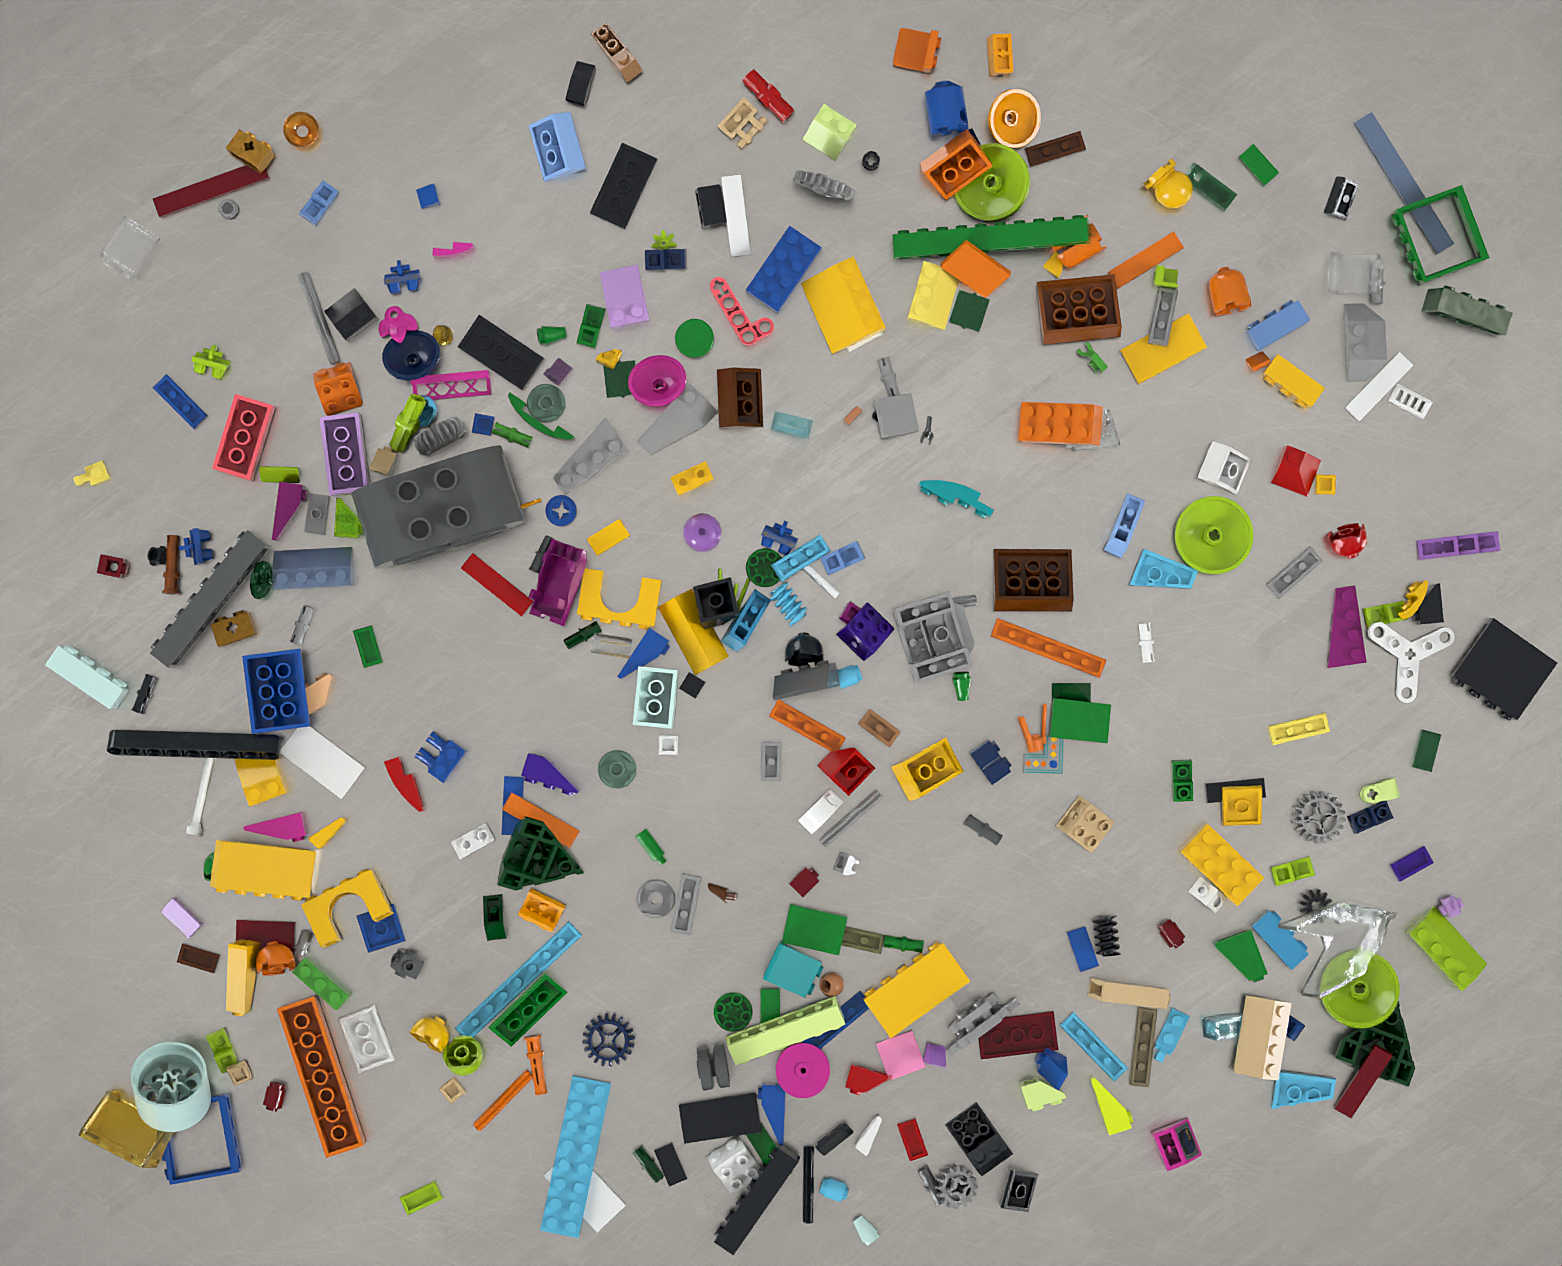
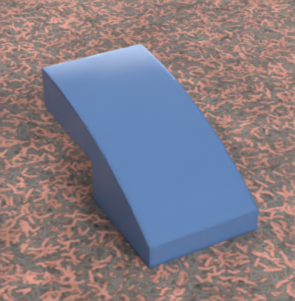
[299,180,339,225]
[820,541,865,575]

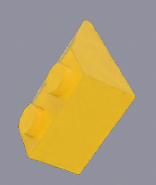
[891,737,964,801]
[234,759,289,807]

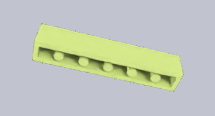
[726,996,845,1065]

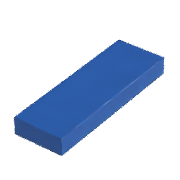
[152,374,208,430]
[501,776,524,835]

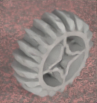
[413,417,465,455]
[1293,791,1346,844]

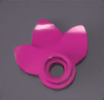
[378,306,418,343]

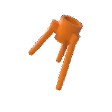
[1018,704,1047,752]

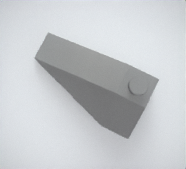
[637,383,718,455]

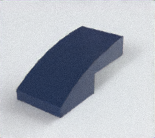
[645,249,687,270]

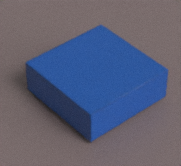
[472,413,495,436]

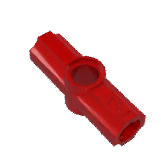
[742,69,795,122]

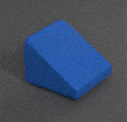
[416,183,440,209]
[1286,1015,1305,1041]

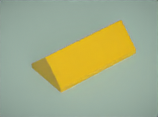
[658,589,729,675]

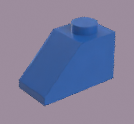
[1035,1048,1068,1090]

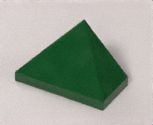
[1052,683,1091,702]

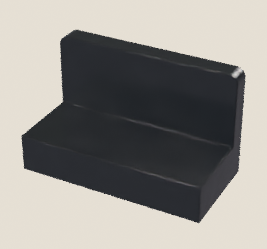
[695,184,727,229]

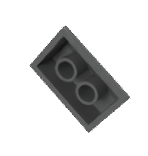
[773,660,840,700]

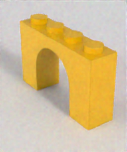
[577,568,662,630]
[301,869,394,949]

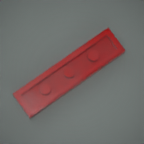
[461,553,533,617]

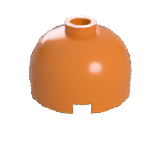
[256,941,295,976]

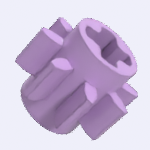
[1438,894,1464,918]

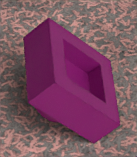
[839,601,861,624]

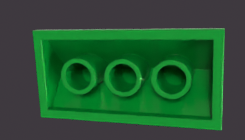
[488,971,567,1047]

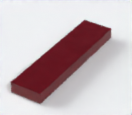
[1334,1044,1392,1119]

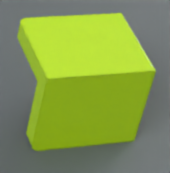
[1153,265,1178,289]

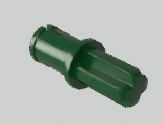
[563,621,602,649]
[632,1146,664,1183]

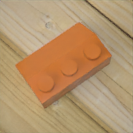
[920,129,993,200]

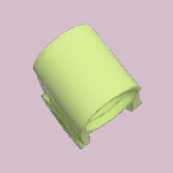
[1360,778,1400,803]

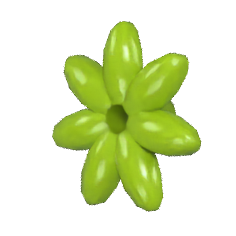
[651,230,677,249]

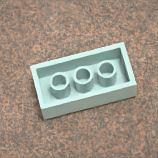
[45,645,130,709]

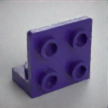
[836,602,894,661]

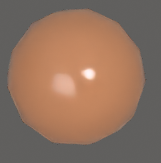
[820,972,844,997]

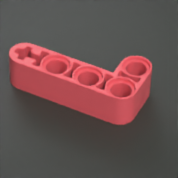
[710,277,774,347]

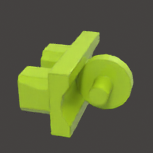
[191,344,231,379]

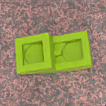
[1363,601,1408,628]
[1271,856,1316,886]
[206,1028,239,1074]

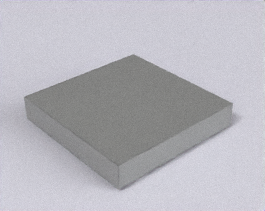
[874,393,919,438]

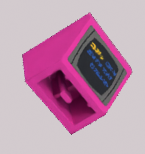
[1152,1118,1202,1171]

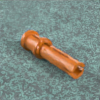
[524,1034,547,1095]

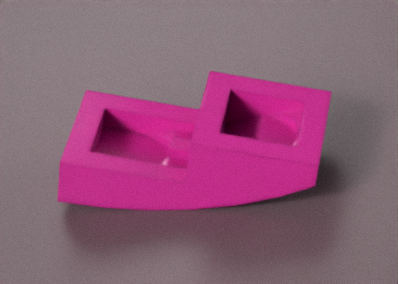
[432,242,474,258]

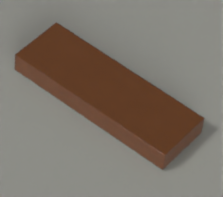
[1024,131,1086,168]

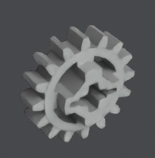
[935,1165,978,1209]

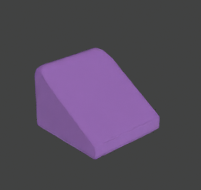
[923,1043,946,1067]

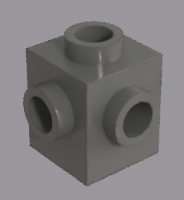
[390,948,424,979]

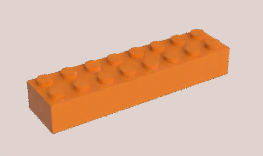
[277,995,366,1158]

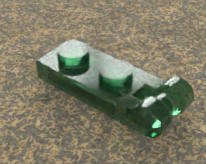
[1185,162,1237,211]

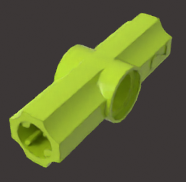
[389,394,426,453]

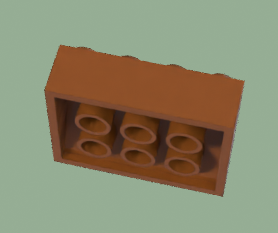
[1037,274,1122,344]

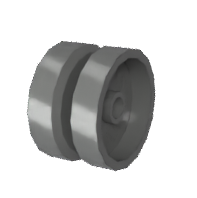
[697,1044,730,1091]

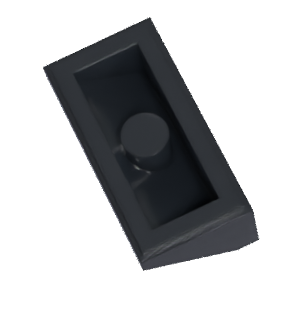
[1324,176,1359,220]
[815,1121,854,1156]

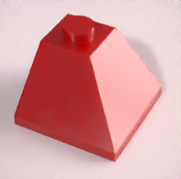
[1271,445,1321,497]
[817,748,875,796]

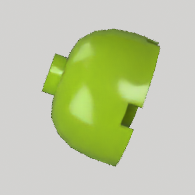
[443,1035,483,1076]

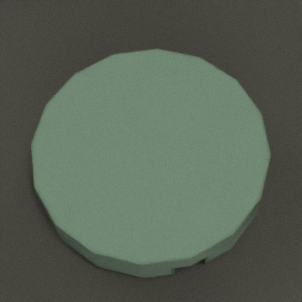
[527,384,566,423]
[598,750,637,789]

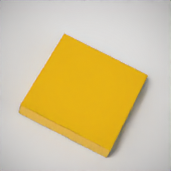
[1222,785,1262,826]

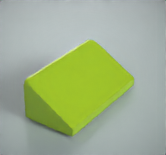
[259,466,301,483]

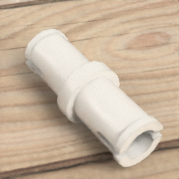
[1138,622,1155,663]

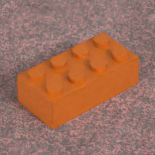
[1019,402,1103,446]

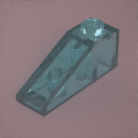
[1202,1013,1243,1041]

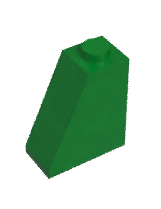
[1212,929,1268,982]

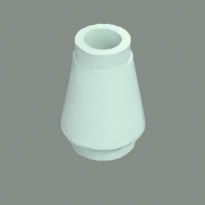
[853,1216,880,1246]

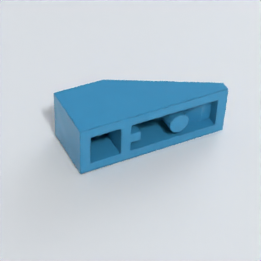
[721,589,771,652]

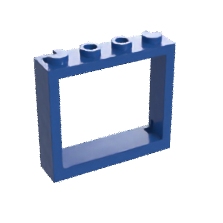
[157,1093,242,1185]

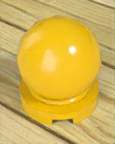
[1143,158,1193,209]

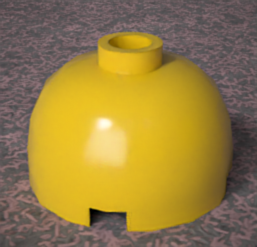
[409,1016,449,1053]

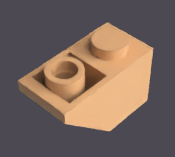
[305,673,334,714]

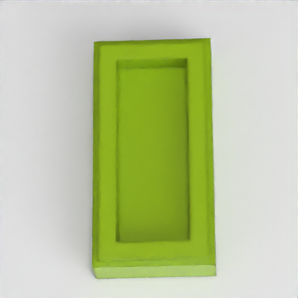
[399,1181,443,1216]

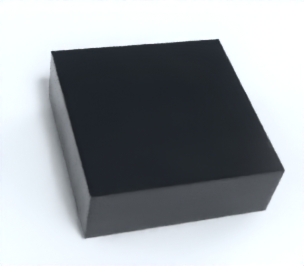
[679,672,706,699]

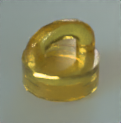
[433,325,453,344]

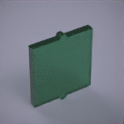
[949,290,990,332]
[603,360,636,398]

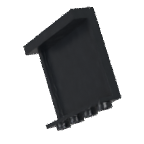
[1450,618,1557,721]

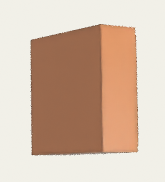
[844,406,862,426]

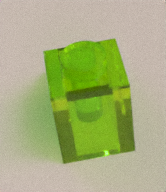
[334,498,363,539]

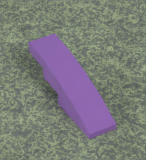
[1418,531,1501,560]

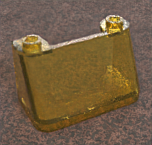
[79,1089,173,1168]

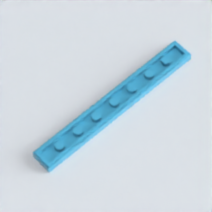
[455,921,582,1037]

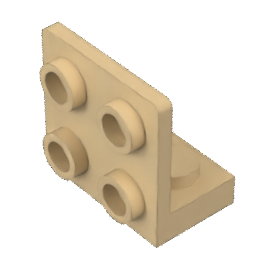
[1056,795,1115,853]

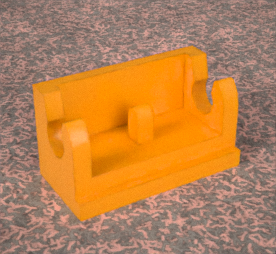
[987,34,1013,77]

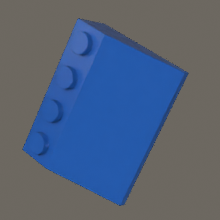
[242,649,310,734]

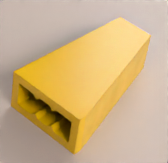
[226,939,260,1016]

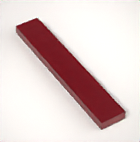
[153,165,270,218]

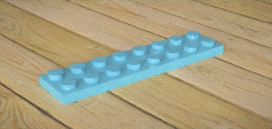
[540,1076,611,1238]

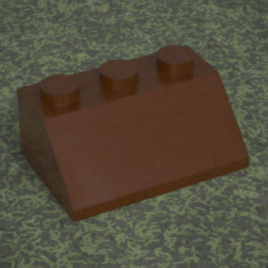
[717,367,763,428]

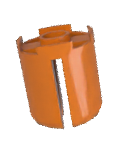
[1052,214,1107,268]

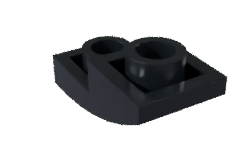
[565,61,596,105]

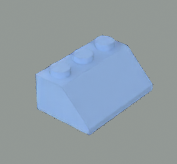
[529,112,586,181]

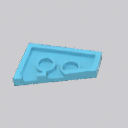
[1129,549,1198,589]
[1271,1070,1336,1109]

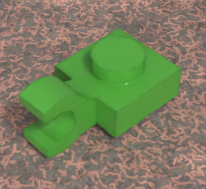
[1077,342,1108,374]

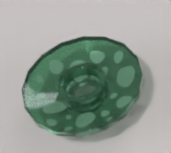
[250,561,273,600]

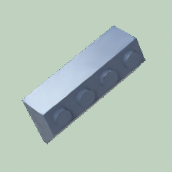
[272,547,354,590]

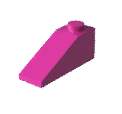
[243,812,308,842]

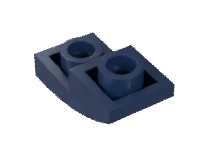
[1347,801,1394,834]

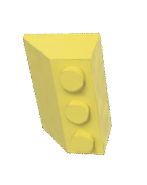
[907,261,959,330]

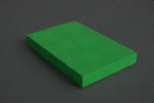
[1049,698,1111,743]
[782,904,848,956]

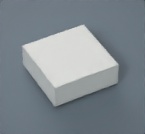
[658,735,678,755]

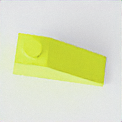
[1090,1076,1133,1135]

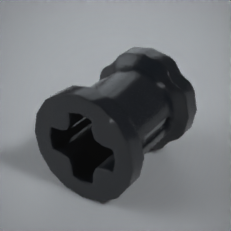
[862,151,880,171]

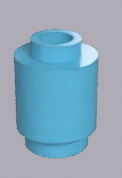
[836,665,863,689]
[819,1178,849,1202]

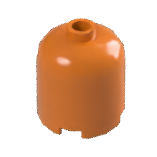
[1209,267,1252,315]

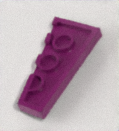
[1327,586,1367,668]

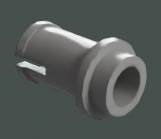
[293,930,313,956]

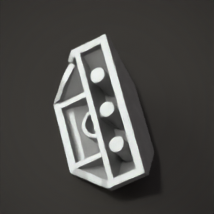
[1344,303,1387,382]

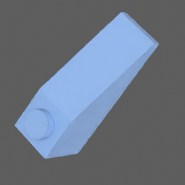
[1104,493,1145,558]

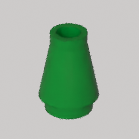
[537,326,566,345]
[952,672,971,701]

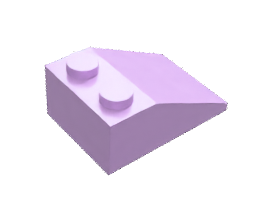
[600,264,650,330]

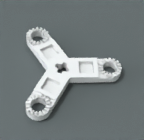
[1368,622,1455,703]

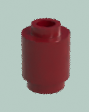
[1158,919,1186,949]
[263,1081,286,1112]

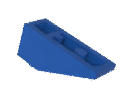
[617,628,670,679]
[758,1083,785,1145]

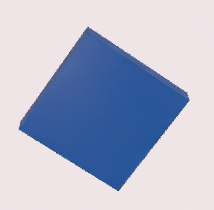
[357,904,406,953]

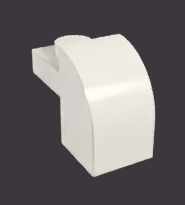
[798,789,843,834]

